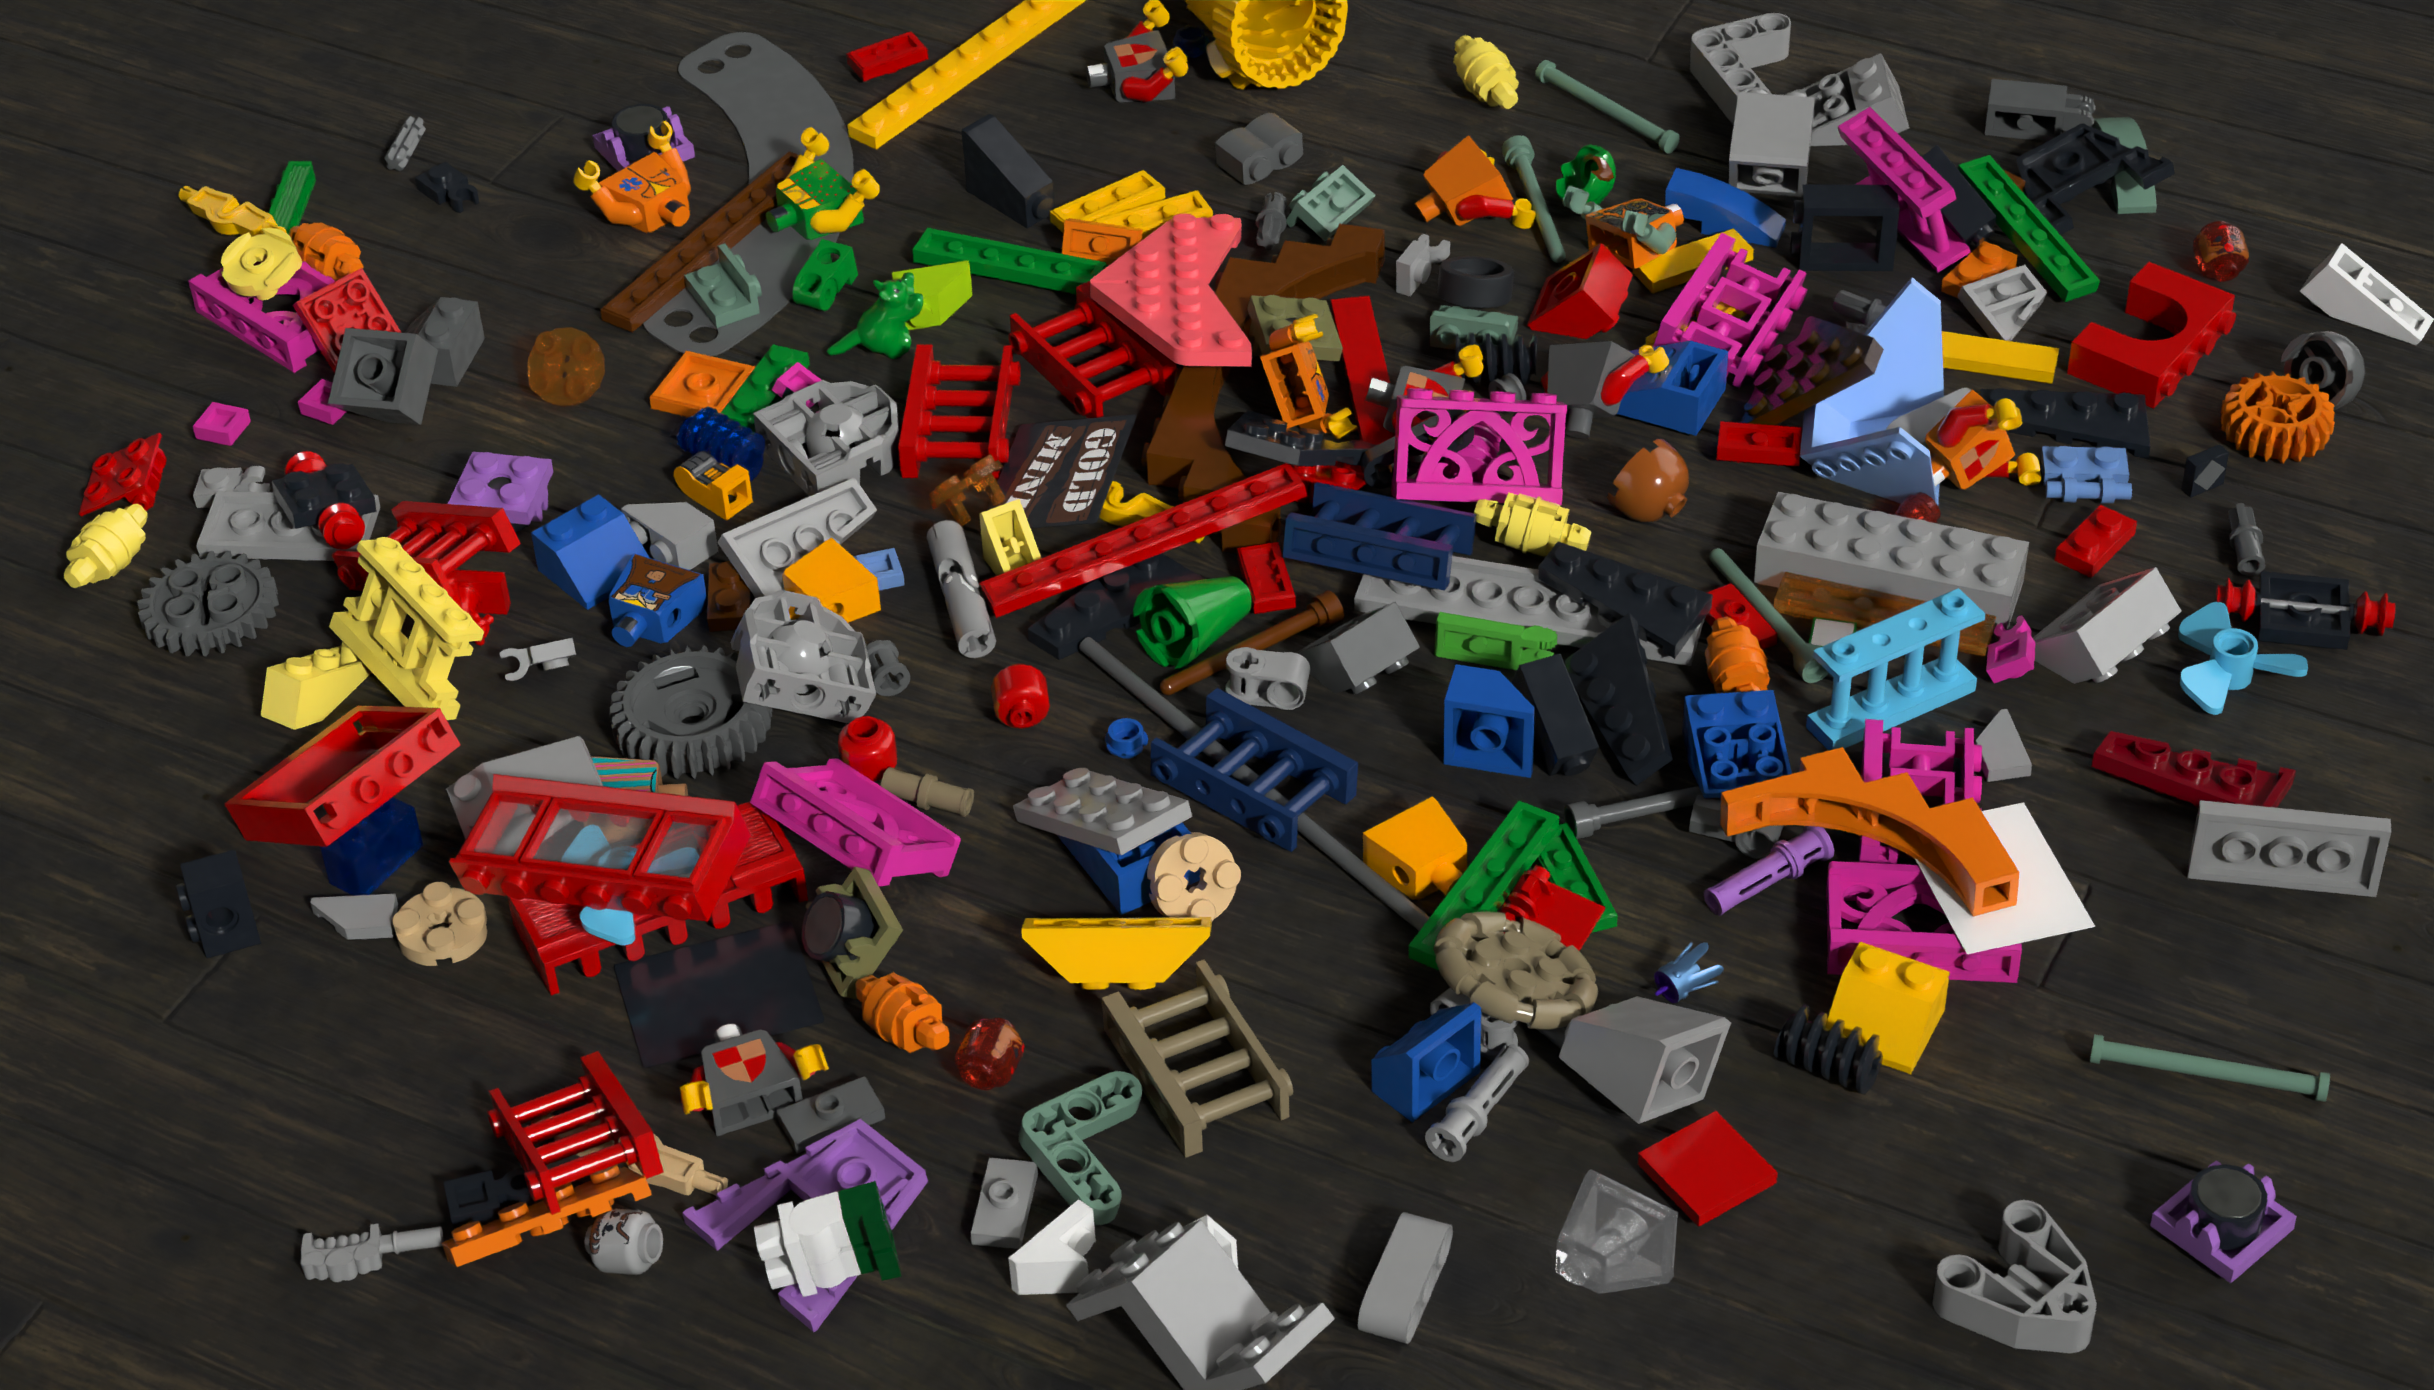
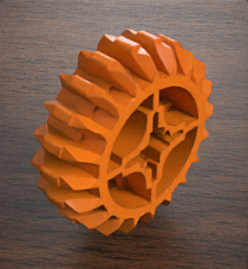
[2220,371,2335,464]

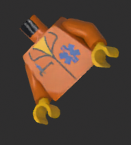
[574,121,691,233]
[1260,314,1358,439]

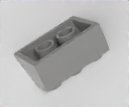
[2033,567,2182,684]

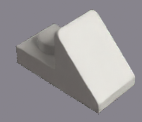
[1009,1199,1096,1295]

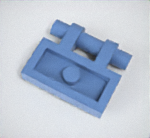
[2040,446,2132,504]

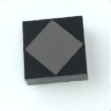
[2181,444,2229,498]

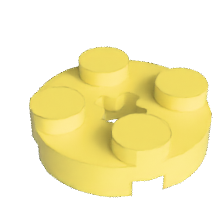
[221,228,302,300]

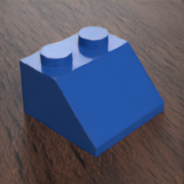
[531,494,650,610]
[1444,664,1535,778]
[1372,1002,1481,1123]

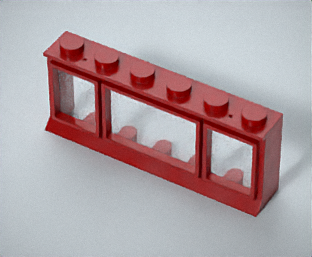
[449,774,751,922]

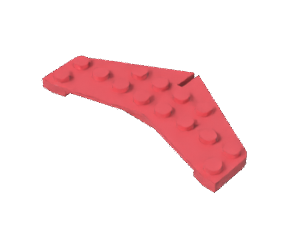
[1090,214,1252,367]

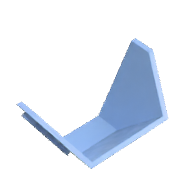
[1800,277,1944,516]

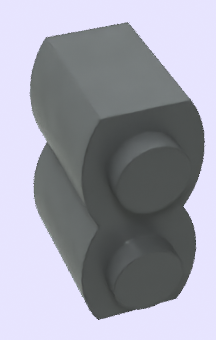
[1215,113,1303,185]

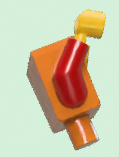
[1414,136,1536,229]
[1925,390,2041,489]

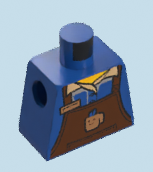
[608,553,708,647]

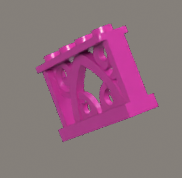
[189,261,335,373]
[1391,388,1567,505]
[750,758,961,886]
[1826,861,2022,983]

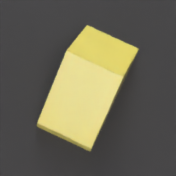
[979,499,1042,576]

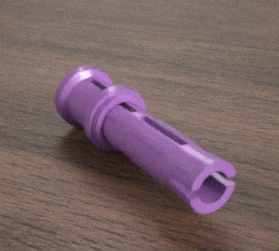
[1704,826,1834,916]

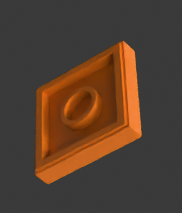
[649,351,755,425]

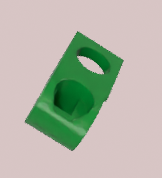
[792,239,858,311]

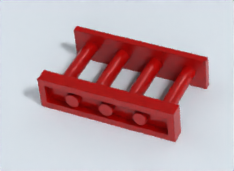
[1008,281,1177,418]
[898,344,1021,479]
[332,501,521,598]
[487,1051,664,1215]

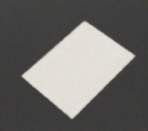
[1915,802,2095,955]

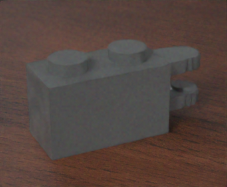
[1985,79,2096,141]

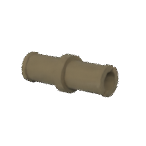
[881,767,974,817]

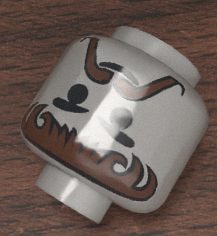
[585,1209,663,1275]

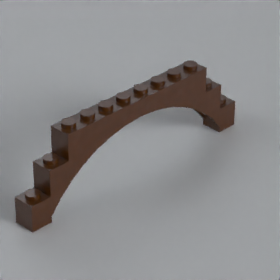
[1142,223,1385,554]

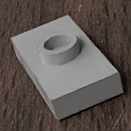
[971,1158,1038,1249]

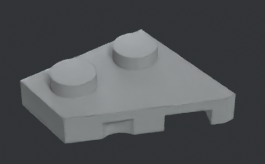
[1957,265,2047,341]

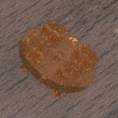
[527,327,605,407]
[929,454,1006,527]

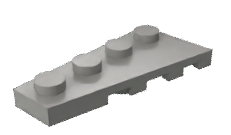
[717,477,877,598]

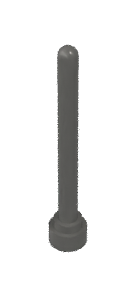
[1564,786,1721,839]

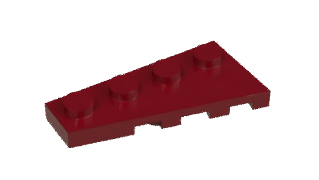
[2091,731,2296,808]

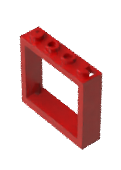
[224,706,461,847]

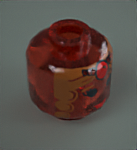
[2193,221,2249,282]
[955,1018,1025,1090]

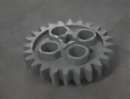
[137,551,279,656]

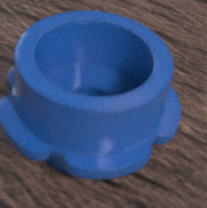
[1105,718,1148,759]

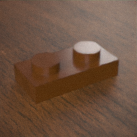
[707,561,752,632]

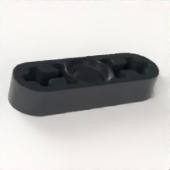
[1360,409,1475,489]

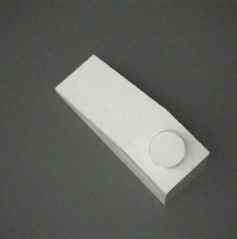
[2300,243,2434,345]

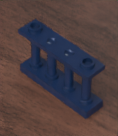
[1283,482,1477,591]
[1150,688,1358,852]

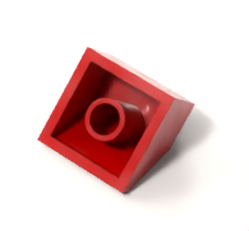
[1527,243,1633,339]

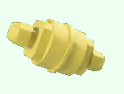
[1453,35,1519,109]
[1474,492,1591,557]
[64,504,148,588]

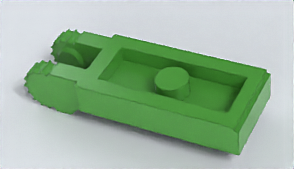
[1434,612,1558,670]

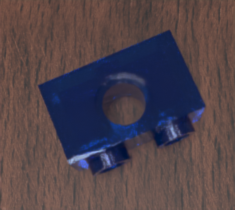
[320,797,423,896]

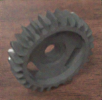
[609,645,772,779]

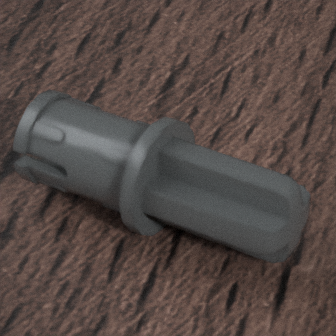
[1256,192,1287,251]
[1832,290,1887,329]
[2228,503,2265,576]

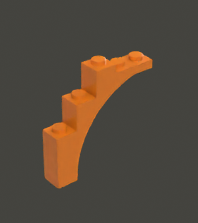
[1720,747,2020,917]

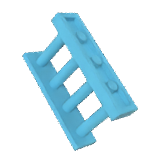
[1806,588,1986,751]

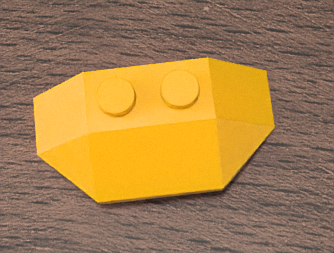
[1022,917,1212,990]

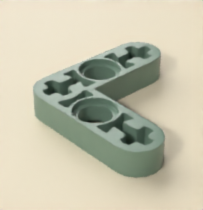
[1019,1071,1142,1225]

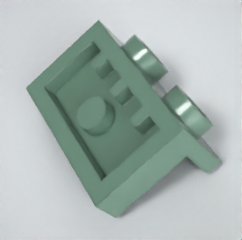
[1287,165,1376,241]
[684,243,762,328]
[1430,305,1518,350]

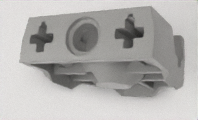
[753,380,900,497]
[730,590,876,723]

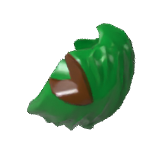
[1556,144,1616,205]

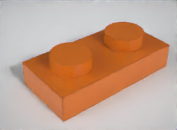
[1062,218,1143,265]
[1941,241,2018,299]

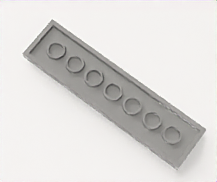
[1354,556,1705,666]

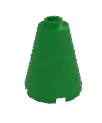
[1133,576,1251,669]

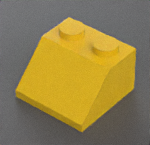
[1826,942,1950,1074]

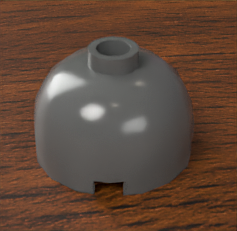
[2280,331,2365,411]

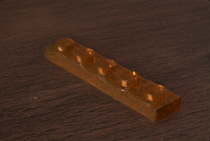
[1774,572,1996,656]

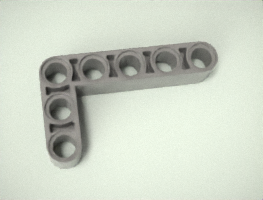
[1690,13,1791,125]

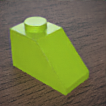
[892,260,972,330]

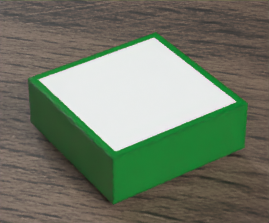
[1809,617,1857,647]

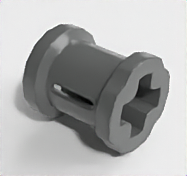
[866,640,910,696]

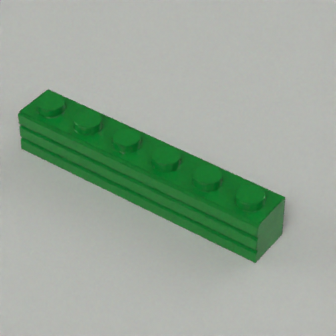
[267,161,316,235]

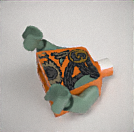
[1563,186,1684,269]

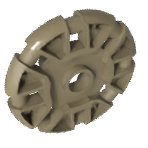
[1434,911,1598,1030]

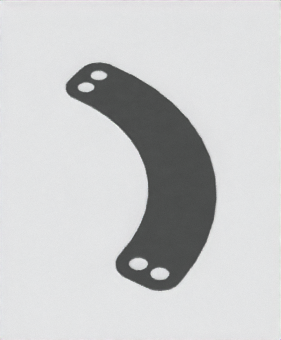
[643,32,854,357]

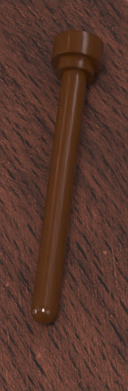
[1160,590,1344,695]

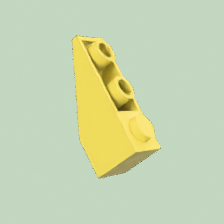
[261,642,372,730]

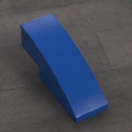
[1665,168,1786,248]

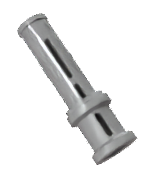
[1425,1044,1529,1162]

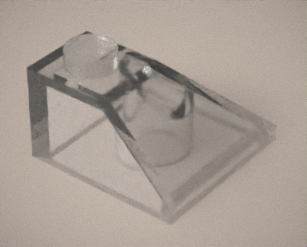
[1556,1169,1678,1294]

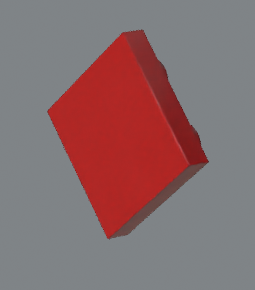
[293,268,402,373]
[1638,1111,1778,1227]

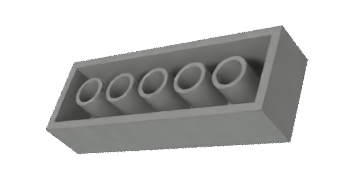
[1754,492,2029,632]

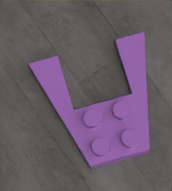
[682,1119,928,1332]

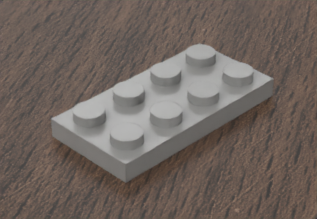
[196,491,380,561]
[1013,768,1192,855]
[2188,800,2391,897]

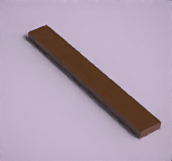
[600,151,814,332]

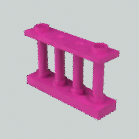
[1837,107,1971,272]

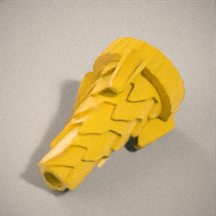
[1184,0,1348,89]

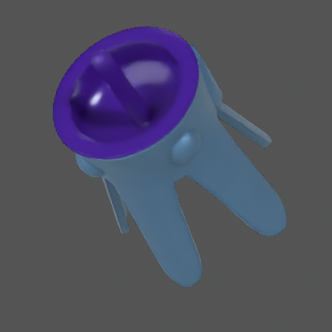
[1654,941,1724,1004]

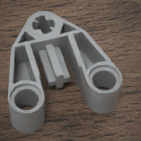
[1932,1200,2097,1353]

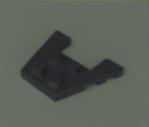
[2016,123,2175,235]
[1225,411,1382,466]

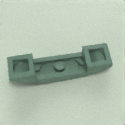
[2091,117,2157,214]

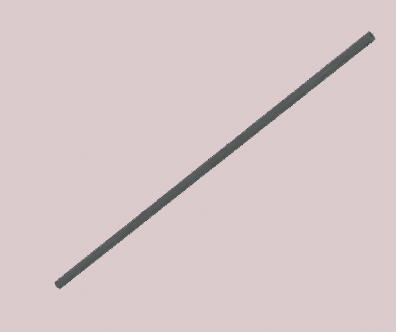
[1079,637,1566,1049]

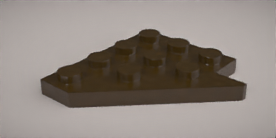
[1740,316,1884,425]

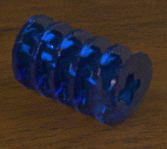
[677,406,765,482]

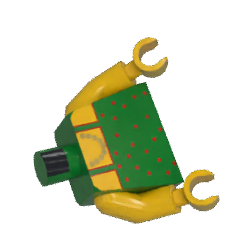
[766,127,880,240]

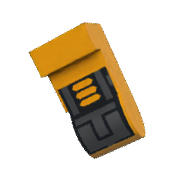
[674,451,753,521]

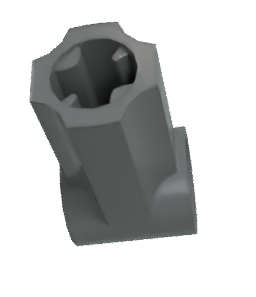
[1689,794,1784,859]

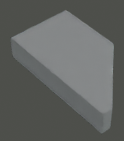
[1975,709,2032,782]
[311,894,398,940]

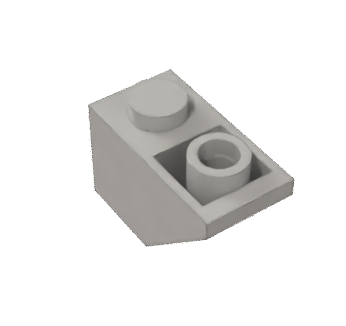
[621,502,718,570]

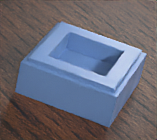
[854,548,905,591]

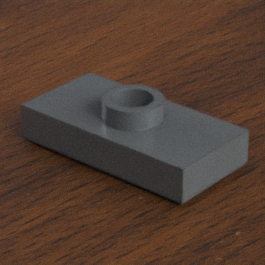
[776,1076,885,1154]

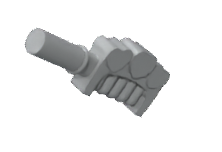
[301,1224,444,1282]

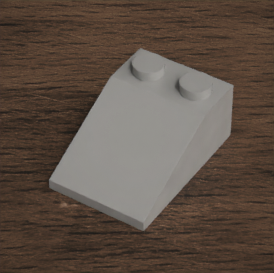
[446,736,603,856]

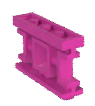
[1653,233,1807,388]
[1859,719,1982,864]

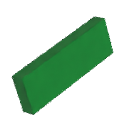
[1534,822,1618,933]

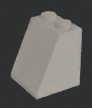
[1729,89,1815,197]
[1559,996,1731,1124]

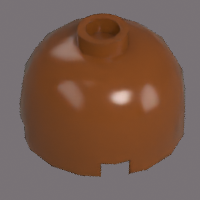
[1607,439,1689,522]

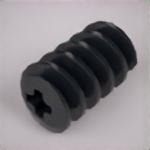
[1455,332,1538,386]
[1774,1004,1883,1095]

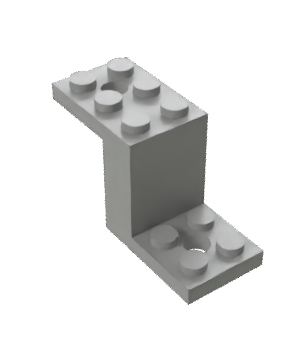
[1066,1220,1335,1390]

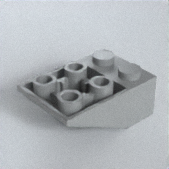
[1792,53,1909,146]

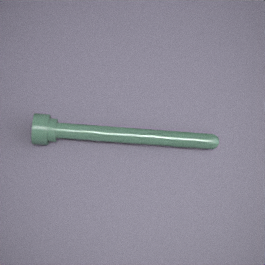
[1502,135,1565,263]
[1709,548,1829,683]

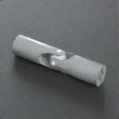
[927,520,996,658]

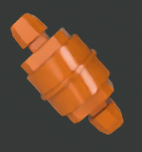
[289,223,364,281]
[1705,617,1770,693]
[855,972,949,1053]

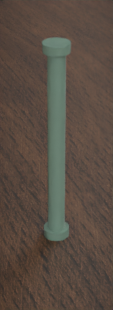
[1535,60,1680,154]
[2090,1034,2330,1102]

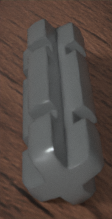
[384,116,426,171]

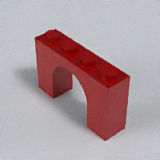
[2067,262,2236,409]

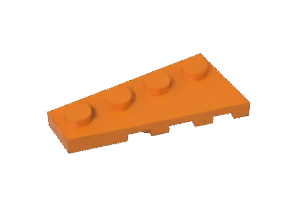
[442,1164,652,1267]

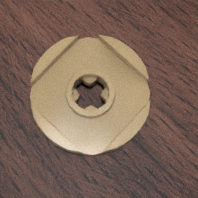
[1147,832,1241,921]
[392,882,488,966]

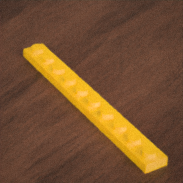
[848,0,1086,149]

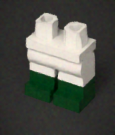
[754,1181,902,1297]

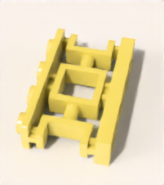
[329,537,484,720]

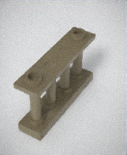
[1102,959,1293,1158]

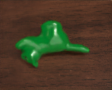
[827,272,923,359]

